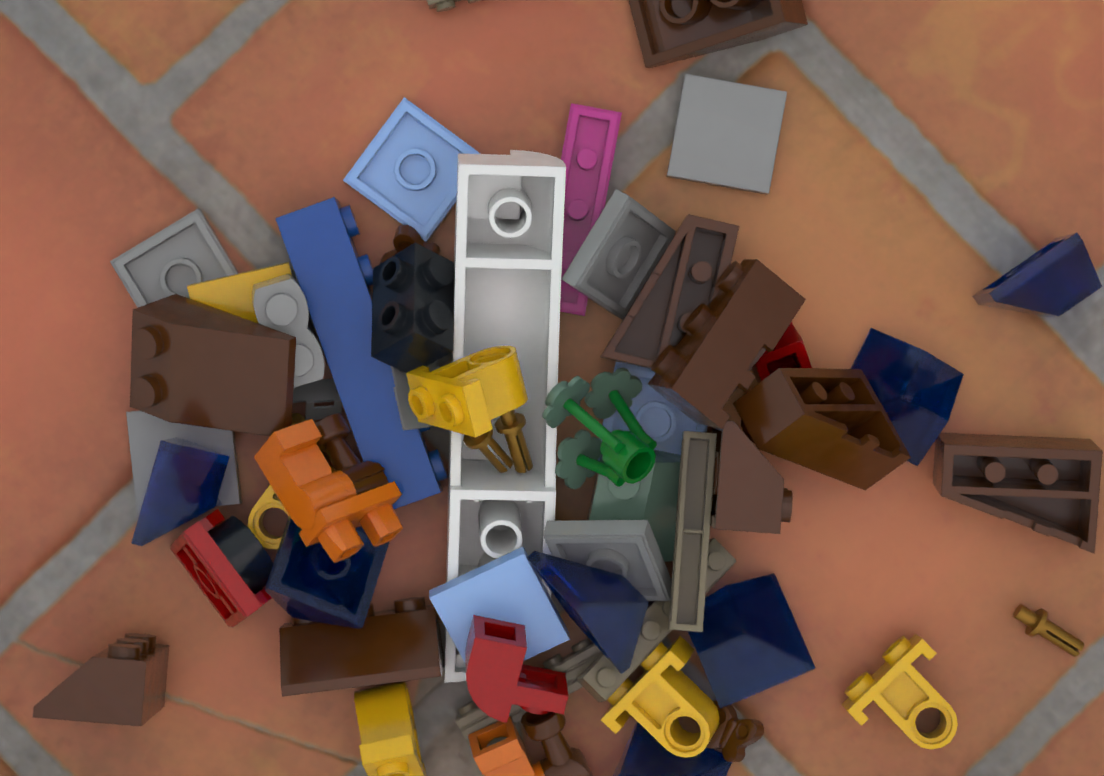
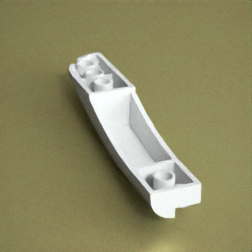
[444,150,566,683]

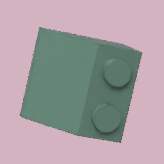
[587,450,681,562]

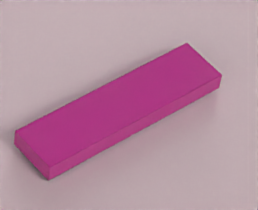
[560,103,622,316]

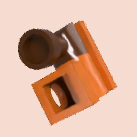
[254,413,403,563]
[468,712,593,776]

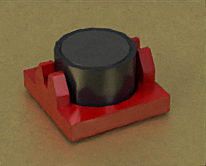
[170,508,280,628]

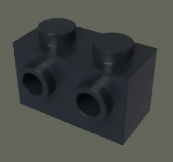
[371,243,454,373]

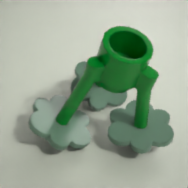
[542,368,657,490]

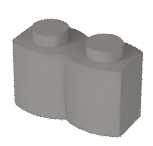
[252,274,325,388]

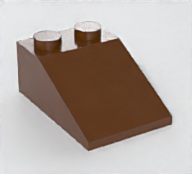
[629,0,808,68]
[130,294,296,436]

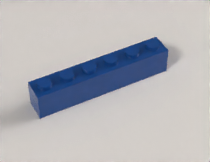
[275,197,448,509]

